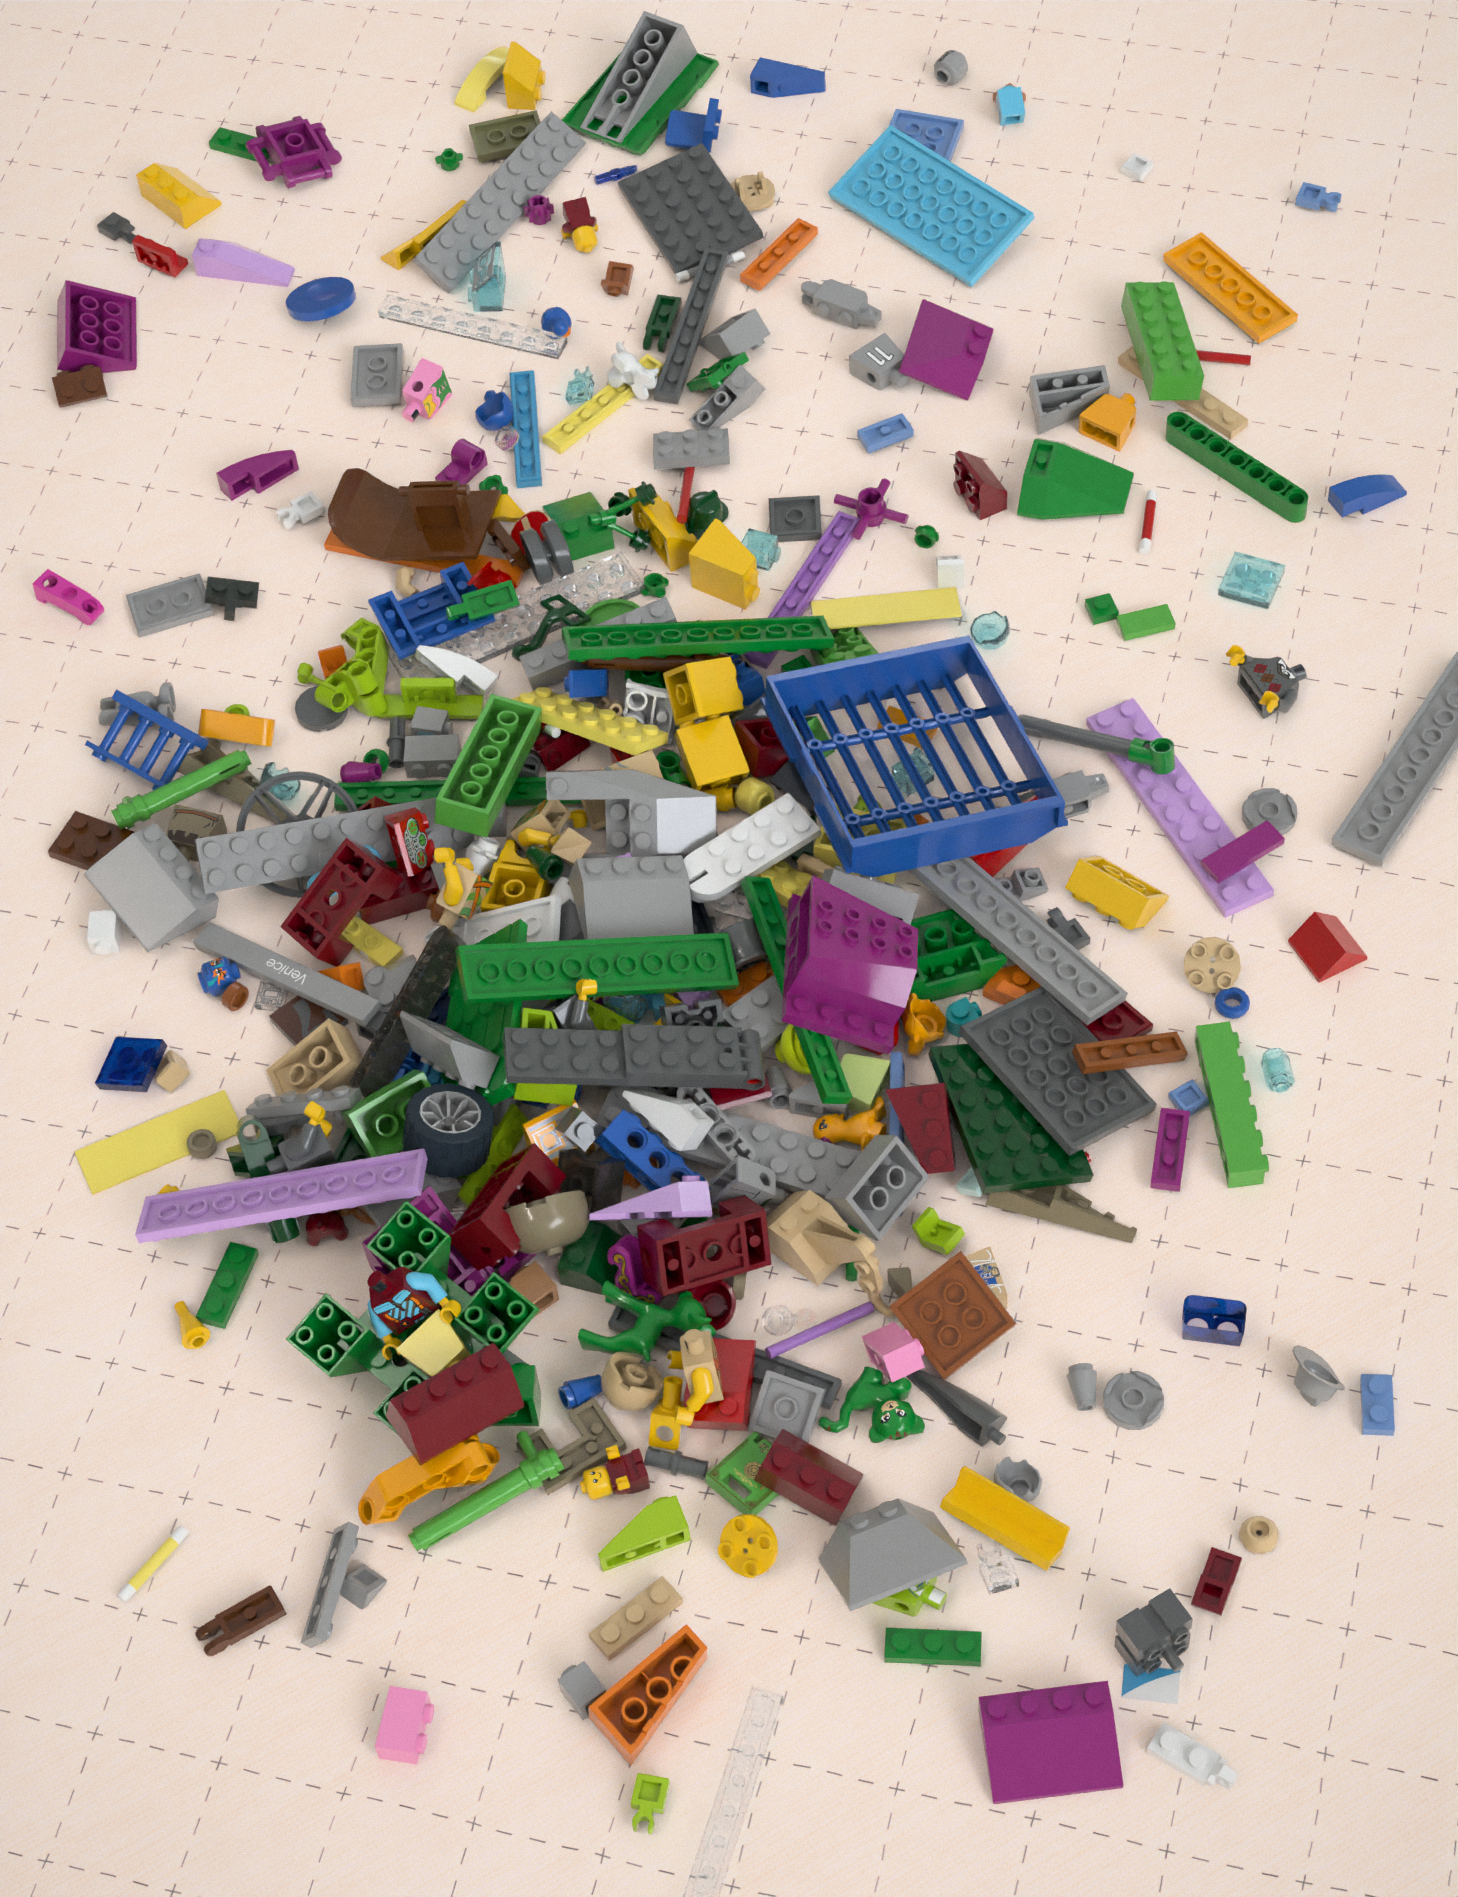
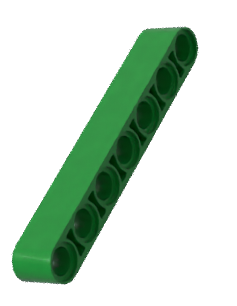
[1165,411,1309,523]

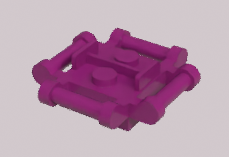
[246,115,342,189]

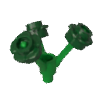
[588,481,658,553]

